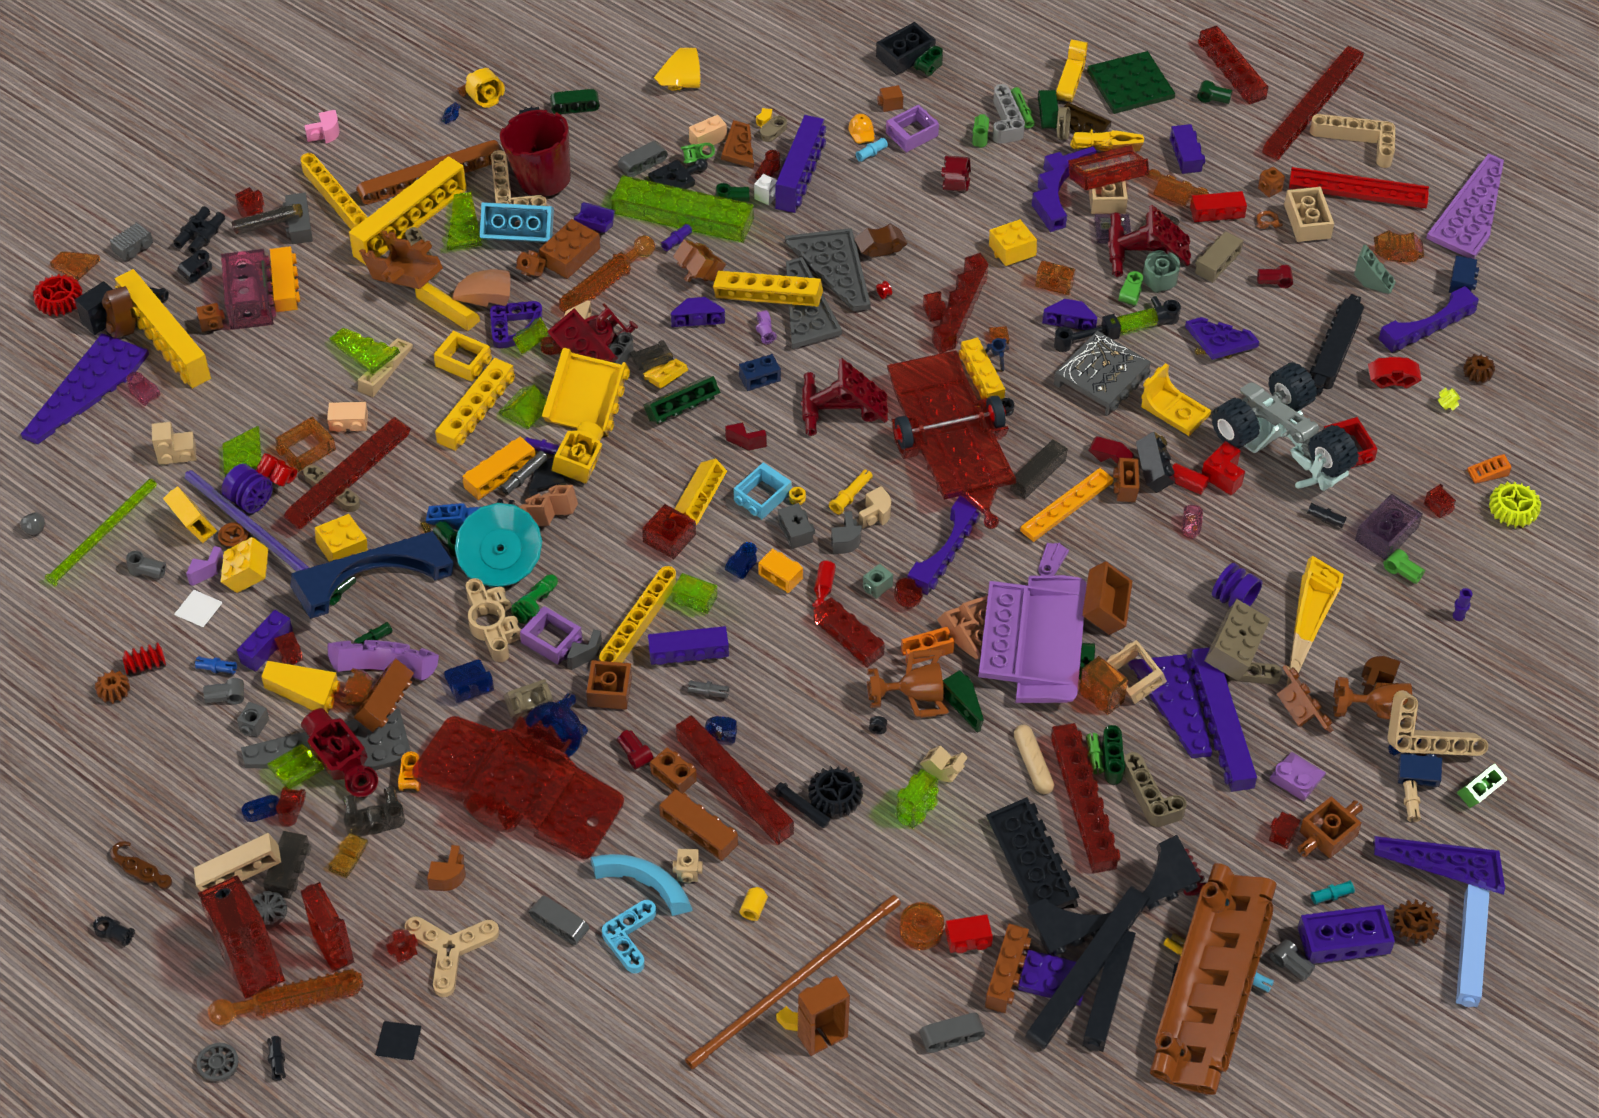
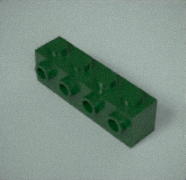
[643,376,721,423]

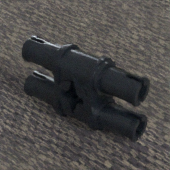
[173,206,225,254]

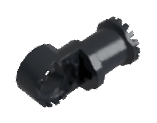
[93,916,135,946]

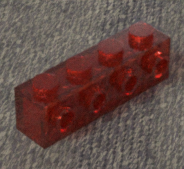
[814,597,885,668]

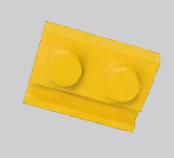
[643,356,688,389]

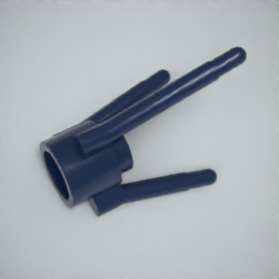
[985,338,1010,371]

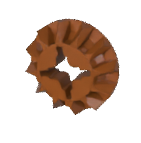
[218,522,249,548]

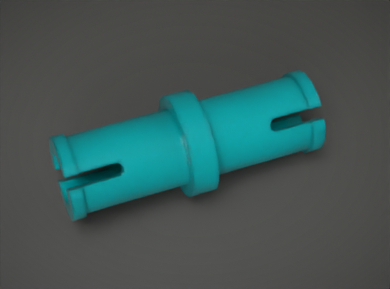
[1310,880,1355,905]

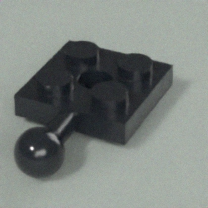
[648,158,708,199]

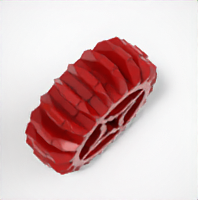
[33,274,83,317]

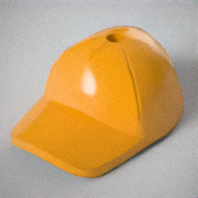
[848,113,874,144]

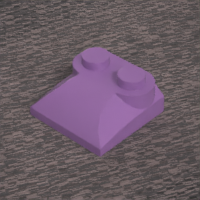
[1270,752,1326,801]

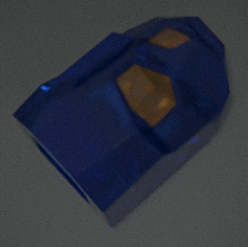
[705,716,737,743]

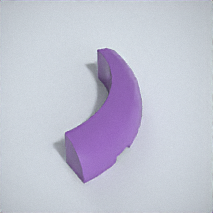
[328,640,439,681]

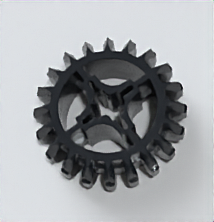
[808,765,863,818]

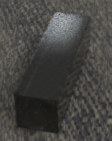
[1010,439,1068,499]

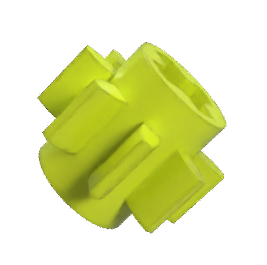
[1437,387,1461,411]

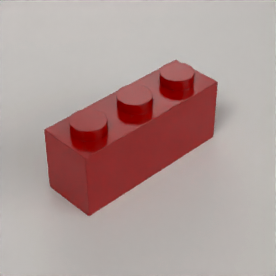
[1190,191,1247,222]

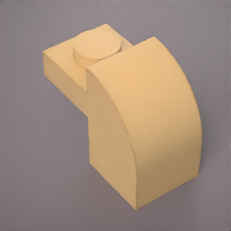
[858,486,891,529]
[920,745,968,782]

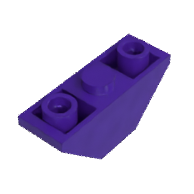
[671,297,725,327]
[1042,299,1098,330]

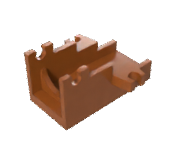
[359,230,443,289]

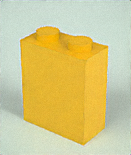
[163,486,217,543]

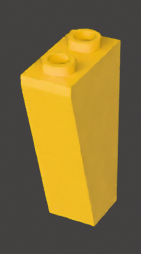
[261,661,340,713]

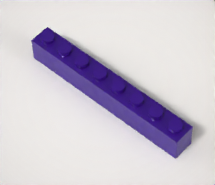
[1188,647,1257,792]

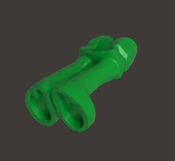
[511,574,558,624]

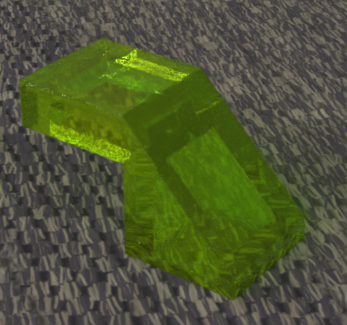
[513,317,548,354]

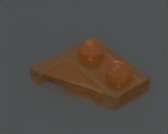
[50,251,101,281]

